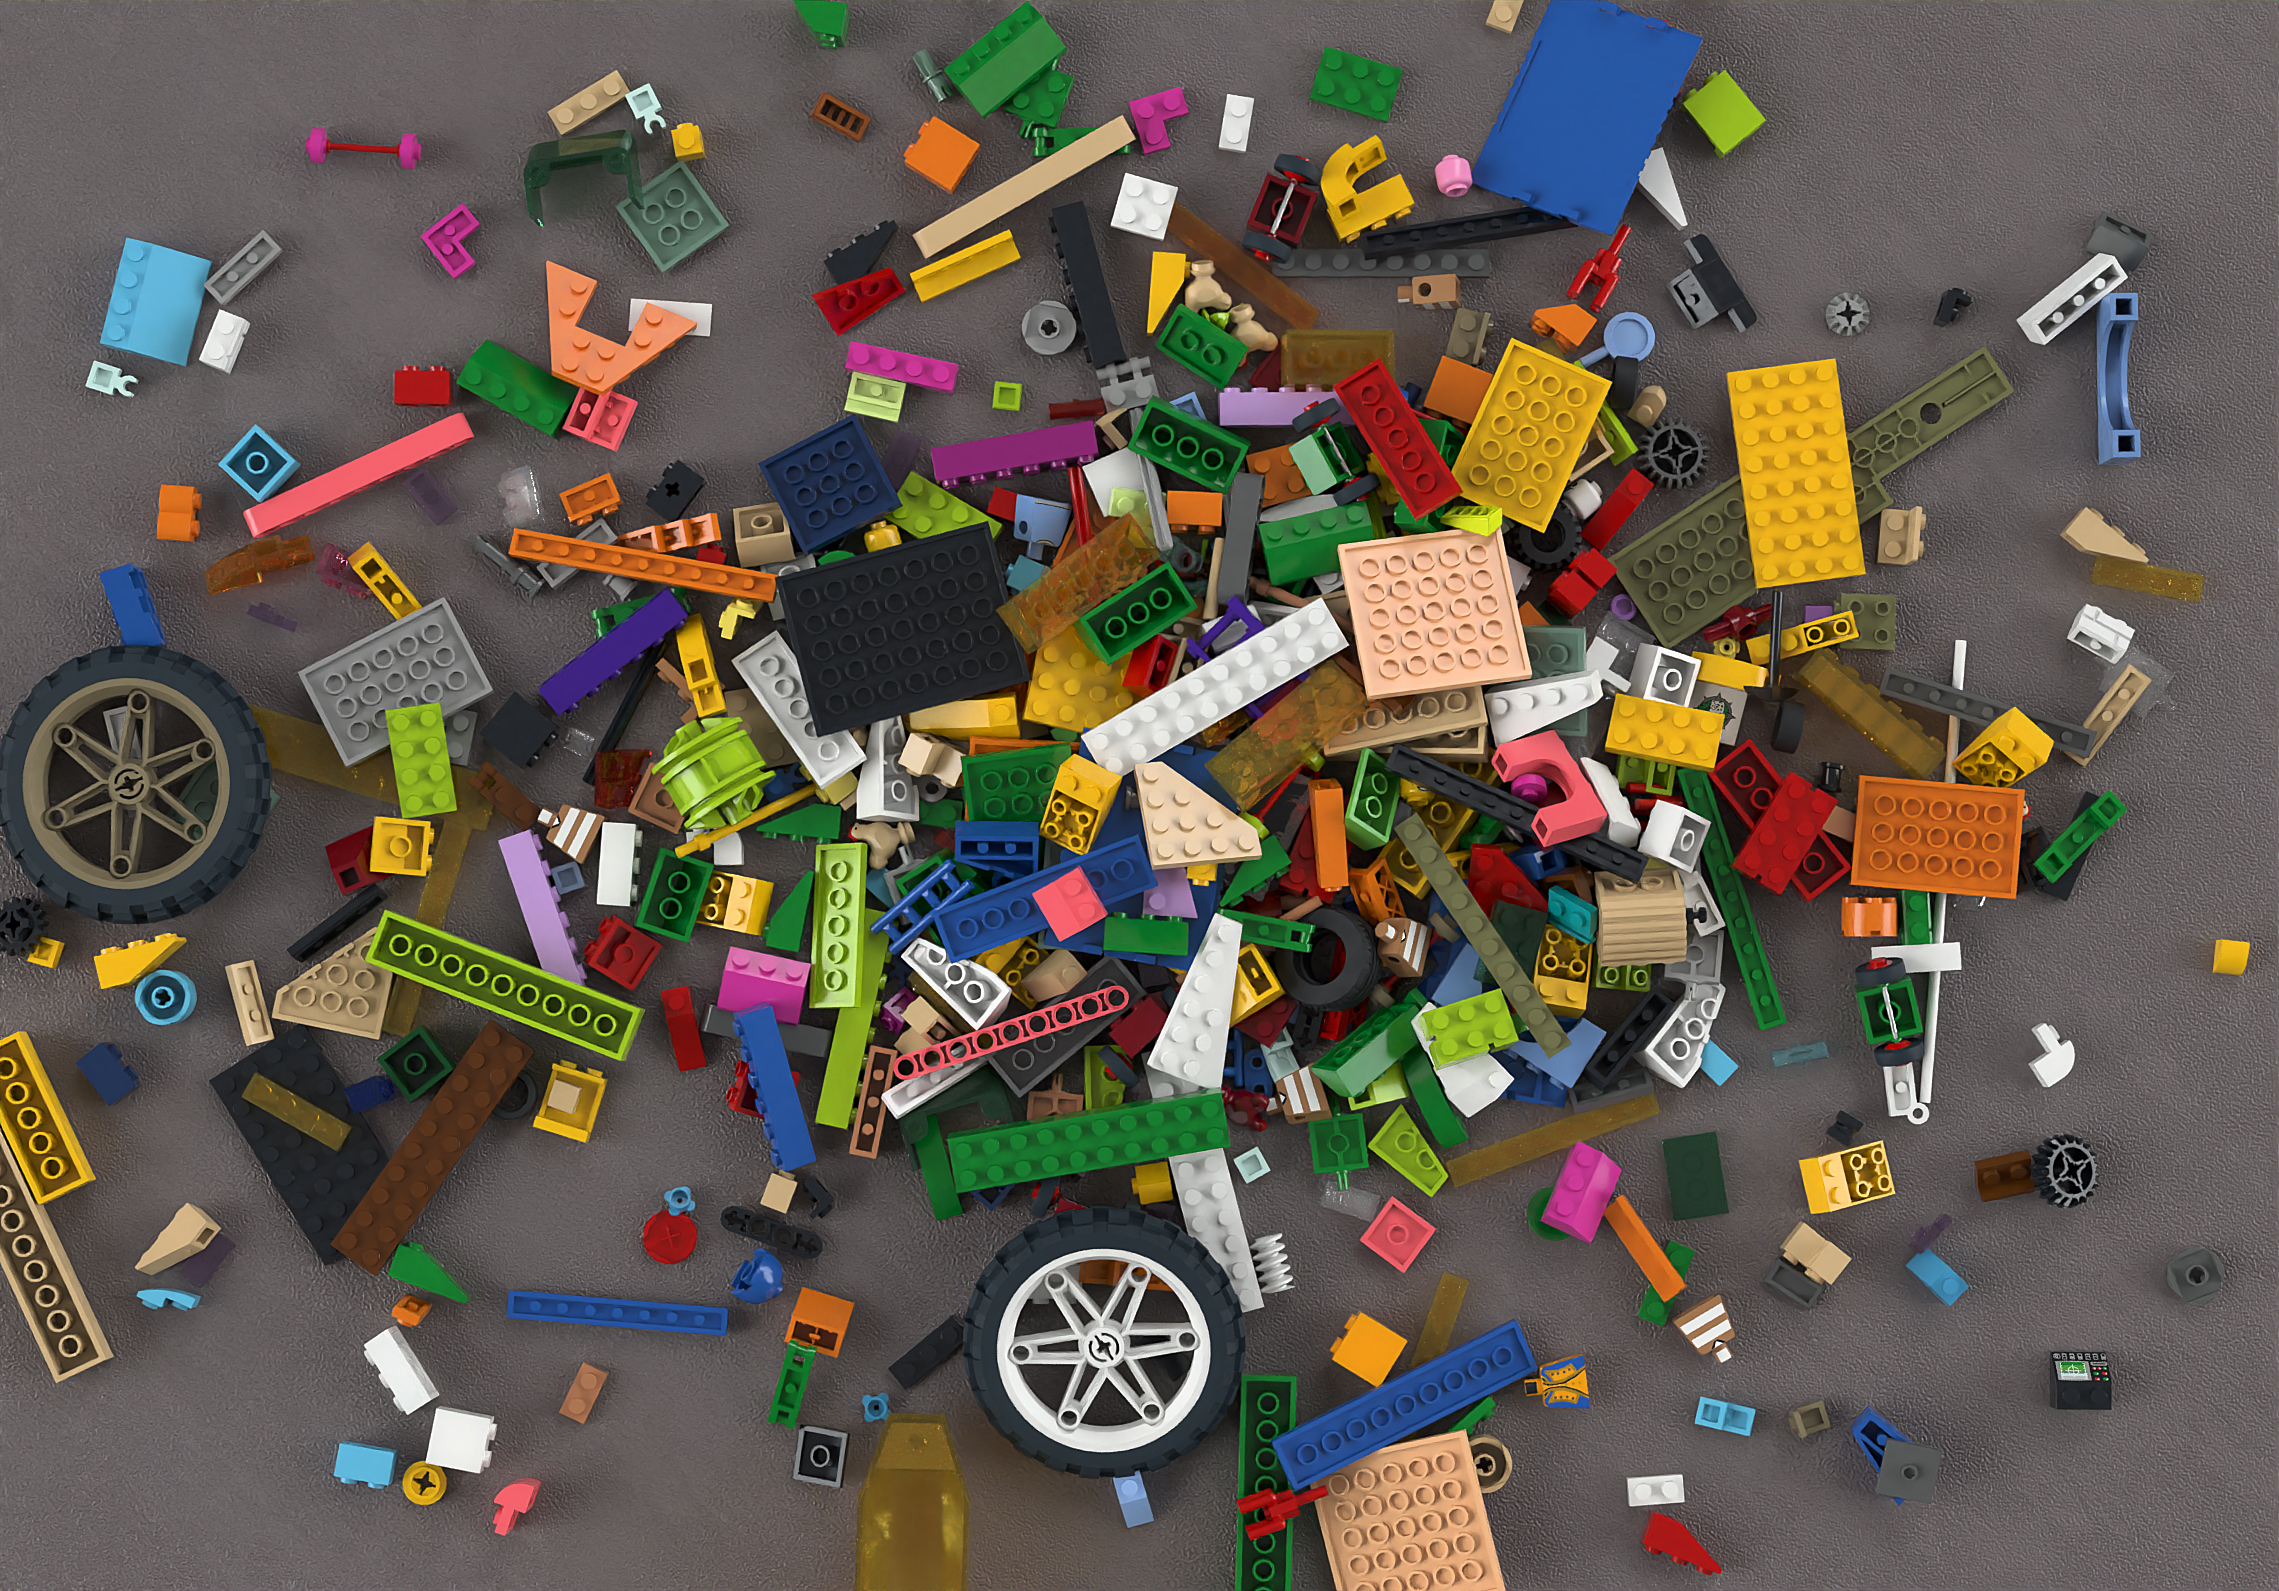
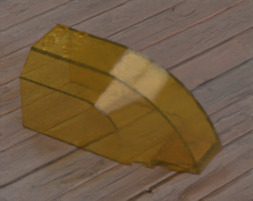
[854,1413,971,1591]

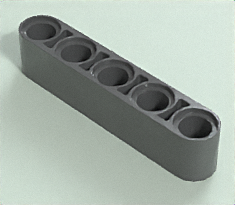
[1217,472,1266,606]
[699,1003,835,1059]

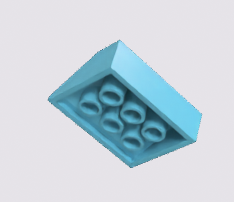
[100,238,212,367]

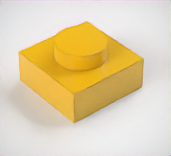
[27,936,65,969]

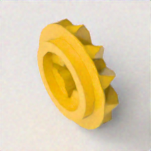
[402,1461,447,1505]

